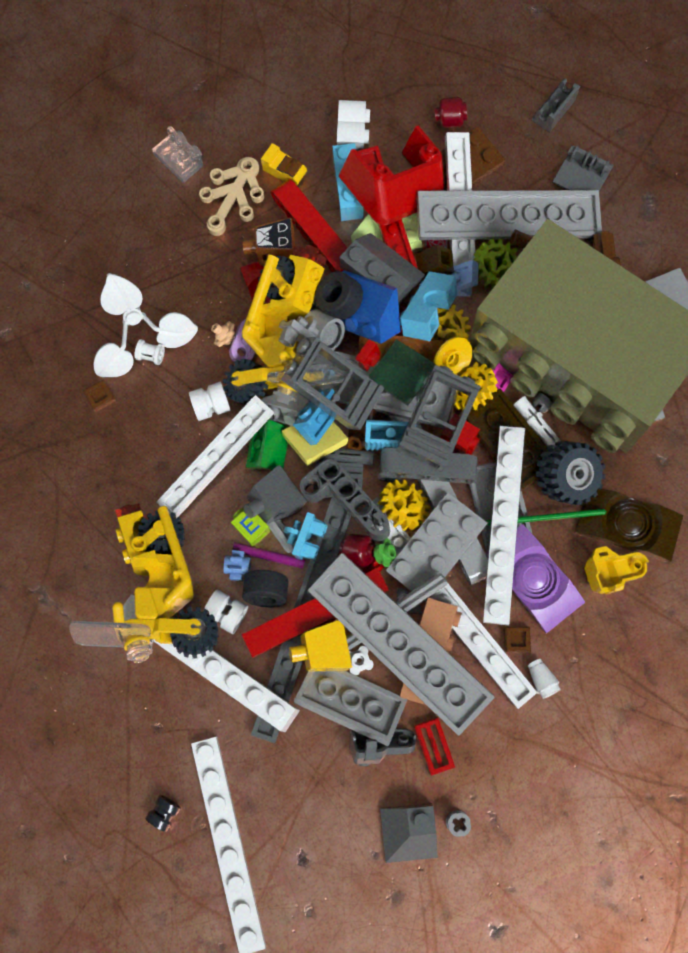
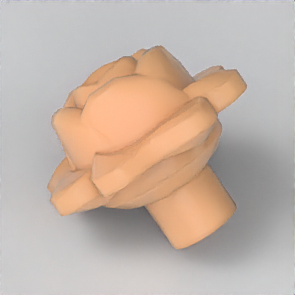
[211,321,235,347]

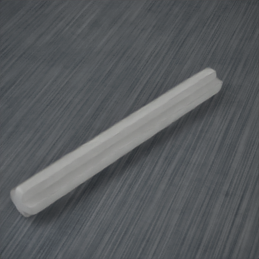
[346,573,448,650]

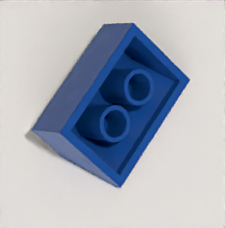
[337,270,401,344]

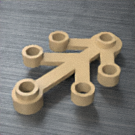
[199,157,264,236]

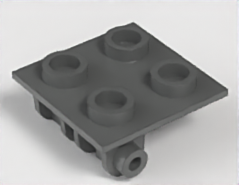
[552,145,614,191]

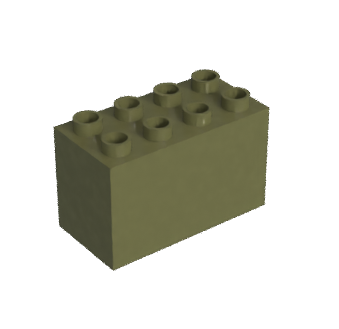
[470,218,688,454]

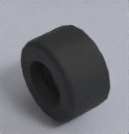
[315,271,363,320]
[242,570,289,608]

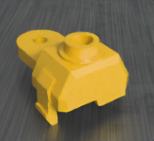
[584,546,649,594]

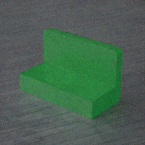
[245,420,288,471]

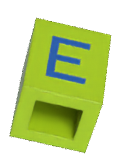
[231,508,271,547]

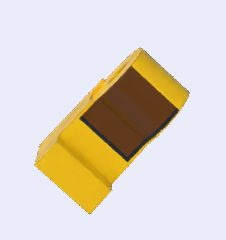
[261,143,307,185]

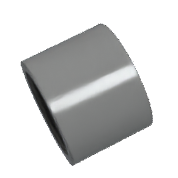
[304,309,345,350]

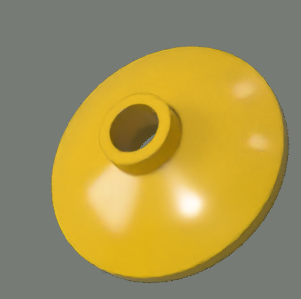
[433,336,472,376]

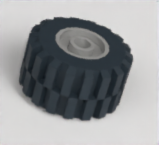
[536,441,605,505]

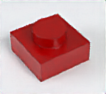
[355,339,381,372]

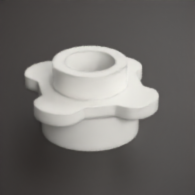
[349,646,373,675]

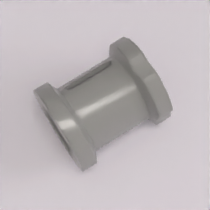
[446,810,471,837]

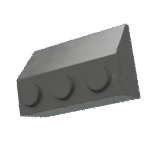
[340,233,425,306]

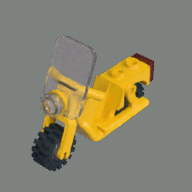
[223,245,347,406]
[69,503,219,663]

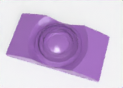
[485,524,585,633]

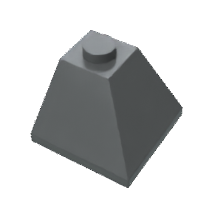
[380,803,438,863]

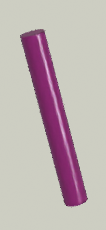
[232,542,306,569]

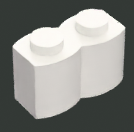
[337,100,370,150]

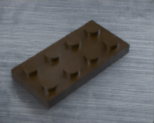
[466,388,548,492]

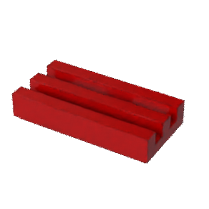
[414,717,455,776]

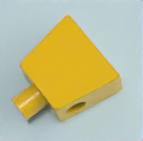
[289,620,352,672]

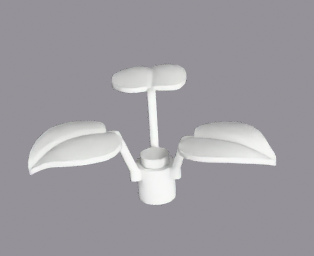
[93,273,198,377]

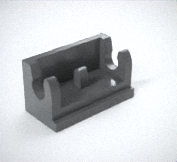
[531,79,580,132]

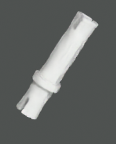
[514,396,561,447]

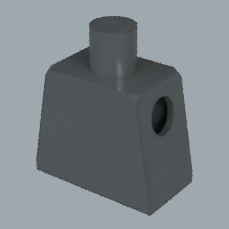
[244,465,307,524]

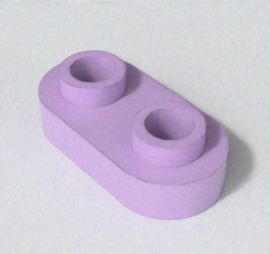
[229,319,255,361]

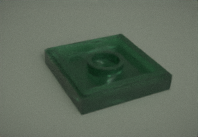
[369,339,436,406]

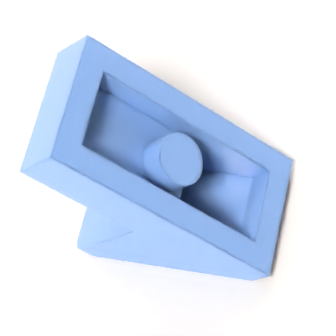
[449,260,478,296]

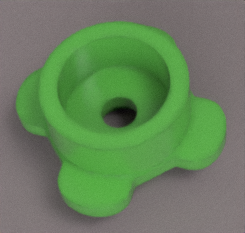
[374,538,396,567]

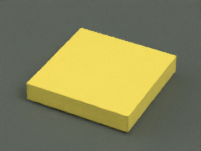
[282,421,348,466]

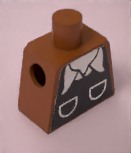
[242,218,296,266]

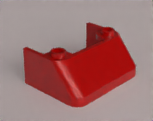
[339,125,444,225]

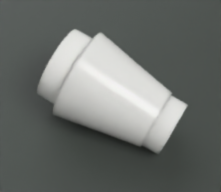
[528,659,561,699]

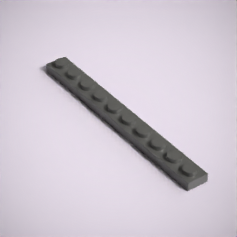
[251,497,352,743]

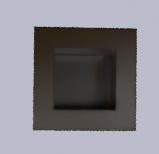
[416,245,454,278]

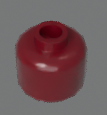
[435,97,467,129]
[339,534,376,567]

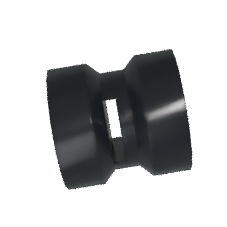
[145,795,181,832]

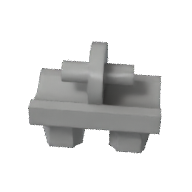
[279,316,327,353]

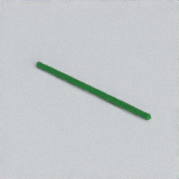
[484,509,607,526]

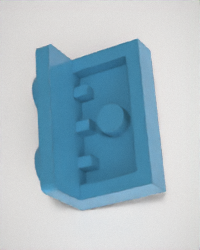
[293,388,335,445]

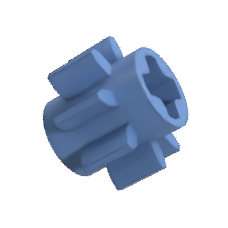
[224,550,251,581]

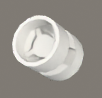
[189,381,231,421]
[203,589,248,634]

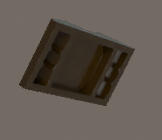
[575,489,684,562]

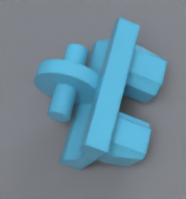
[284,512,328,560]

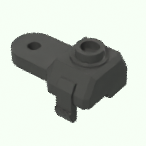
[349,728,416,766]

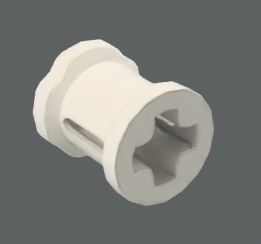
[135,339,165,365]

